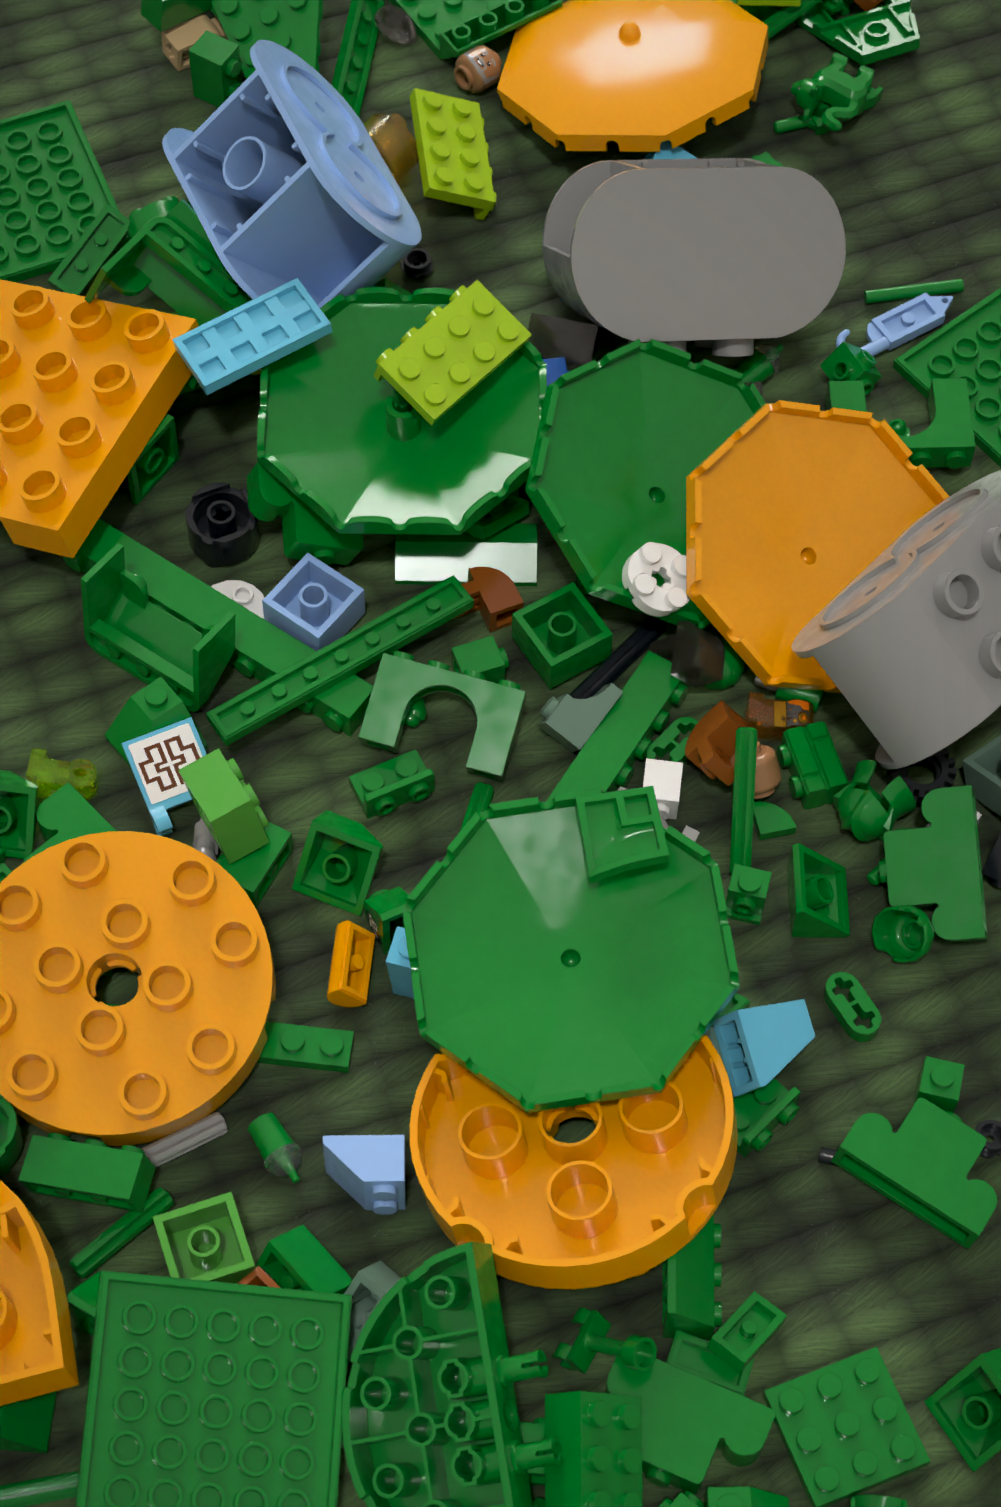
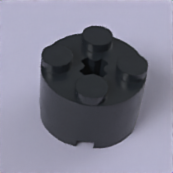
[185,483,259,568]

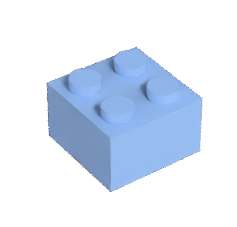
[262,553,365,651]

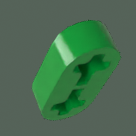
[645,717,698,764]
[824,972,881,1042]

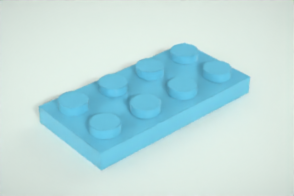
[172,277,333,395]

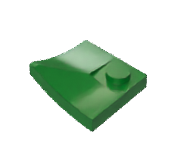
[574,786,669,883]

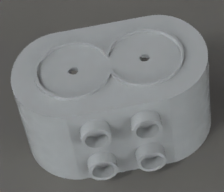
[542,158,846,357]
[791,470,1001,769]

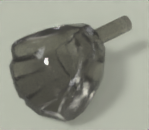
[374,0,417,45]

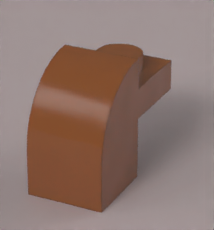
[451,567,524,633]
[685,700,749,786]

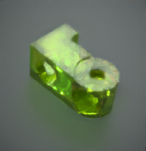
[25,748,99,800]

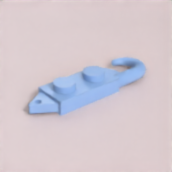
[836,293,953,356]

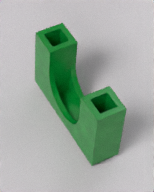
[825,378,976,469]
[359,651,526,782]

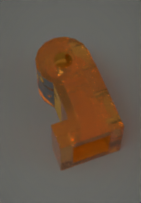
[745,692,814,741]

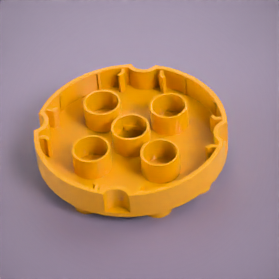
[0,831,276,1146]
[409,1034,738,1289]

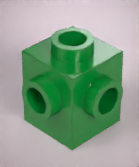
[820,342,882,396]

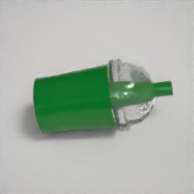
[734,344,784,387]
[248,1113,302,1184]

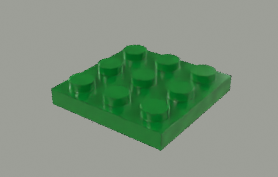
[762,1346,931,1507]

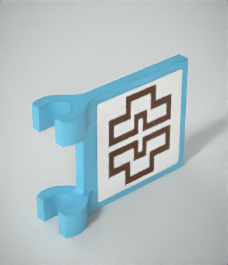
[122,717,207,836]

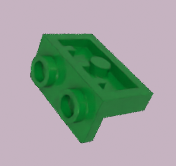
[349,749,435,819]
[733,1078,801,1158]

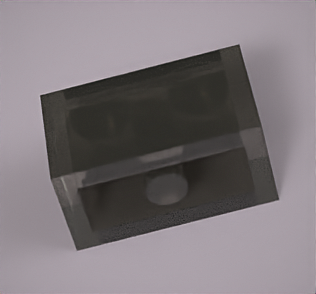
[528,313,601,370]

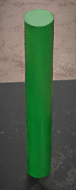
[863,278,964,304]

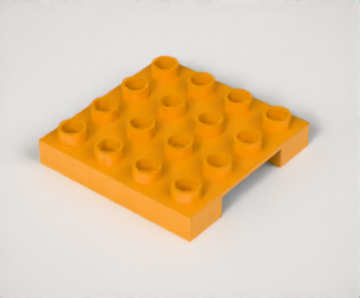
[0,280,199,558]

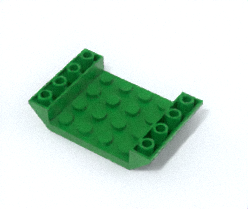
[388,0,563,59]

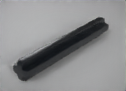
[569,616,666,699]

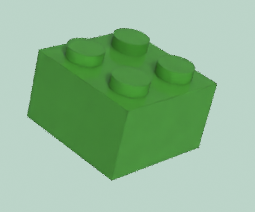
[178,748,269,864]
[153,1192,255,1284]

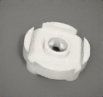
[622,542,690,617]

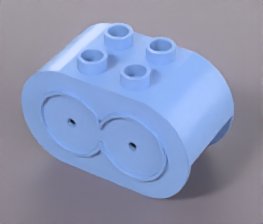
[162,40,422,308]

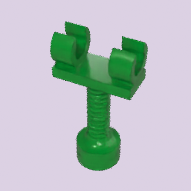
[552,1307,657,1374]

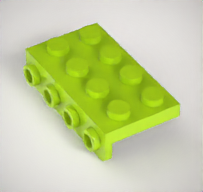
[409,88,497,221]
[373,280,532,426]

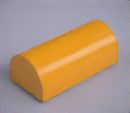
[327,920,375,1007]

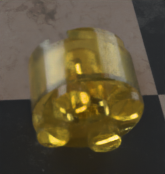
[363,113,419,184]

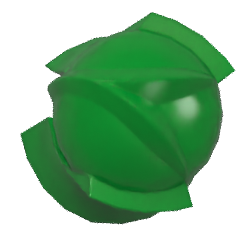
[833,760,916,842]

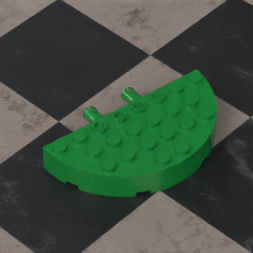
[341,1241,563,1507]

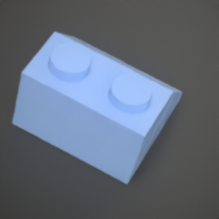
[323,1135,406,1215]

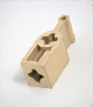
[162,15,228,72]

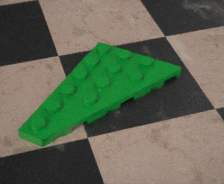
[211,0,323,79]

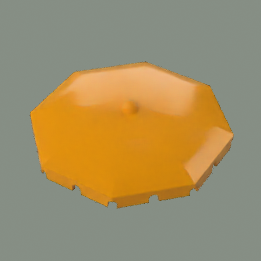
[497,0,768,152]
[686,400,950,693]

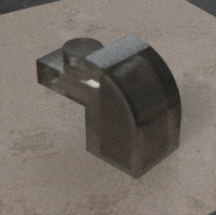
[649,621,725,688]

